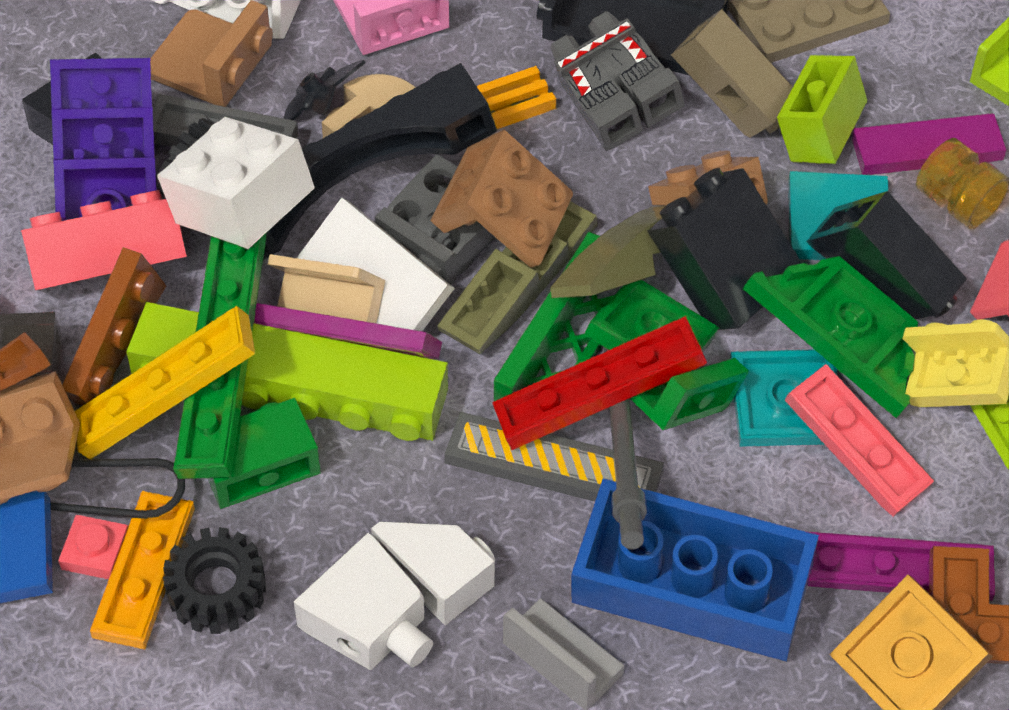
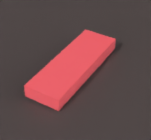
[785,364,934,517]

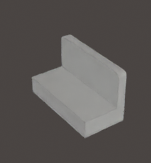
[503,598,624,710]

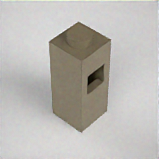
[671,9,793,138]

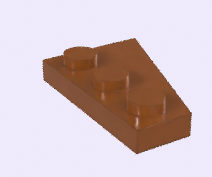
[62,247,167,406]

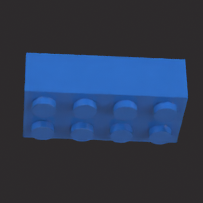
[571,478,819,662]

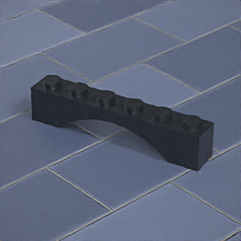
[263,63,497,260]

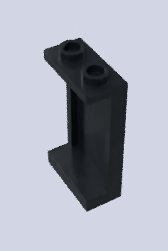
[536,0,730,76]

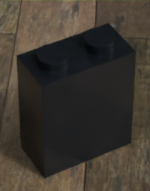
[647,168,802,330]

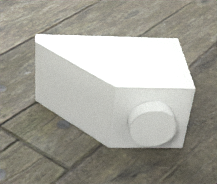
[371,522,495,625]

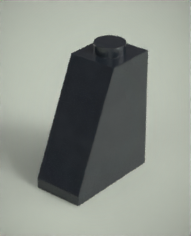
[806,191,967,320]

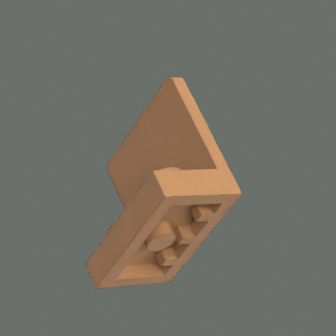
[430,130,573,268]
[0,371,80,505]

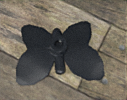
[284,59,366,120]

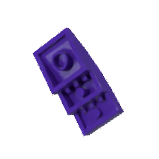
[50,58,156,221]

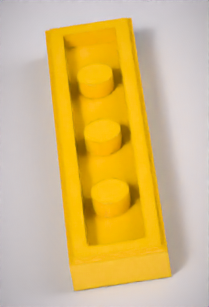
[75,306,255,459]

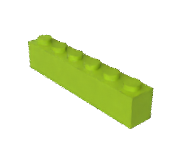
[126,302,448,441]

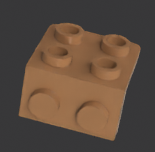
[150,0,273,107]

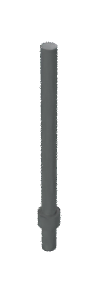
[604,347,647,549]

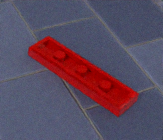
[492,316,707,450]

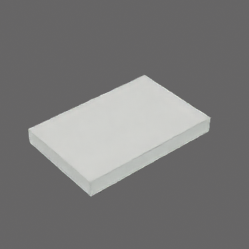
[282,198,455,331]

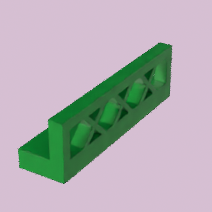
[494,232,614,401]

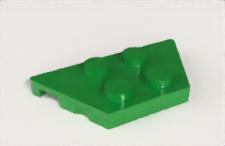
[743,256,918,418]

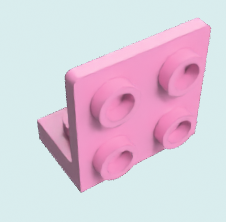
[333,0,449,55]

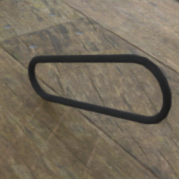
[50,458,185,519]

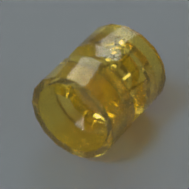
[915,138,1009,229]

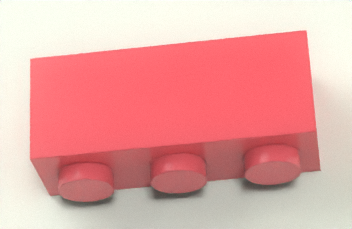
[21,190,187,290]

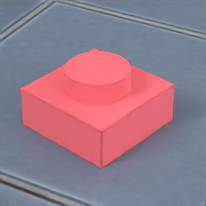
[58,515,128,579]

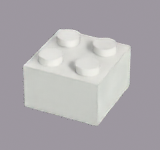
[157,117,315,249]

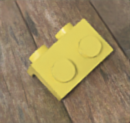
[903,319,1009,407]

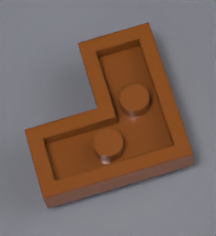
[929,546,1009,664]

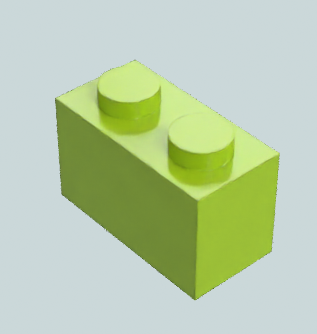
[777,55,867,164]

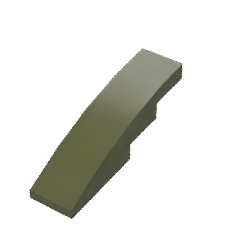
[437,201,598,354]
[550,205,666,298]

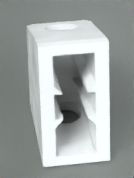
[294,533,433,670]

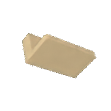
[267,254,385,323]

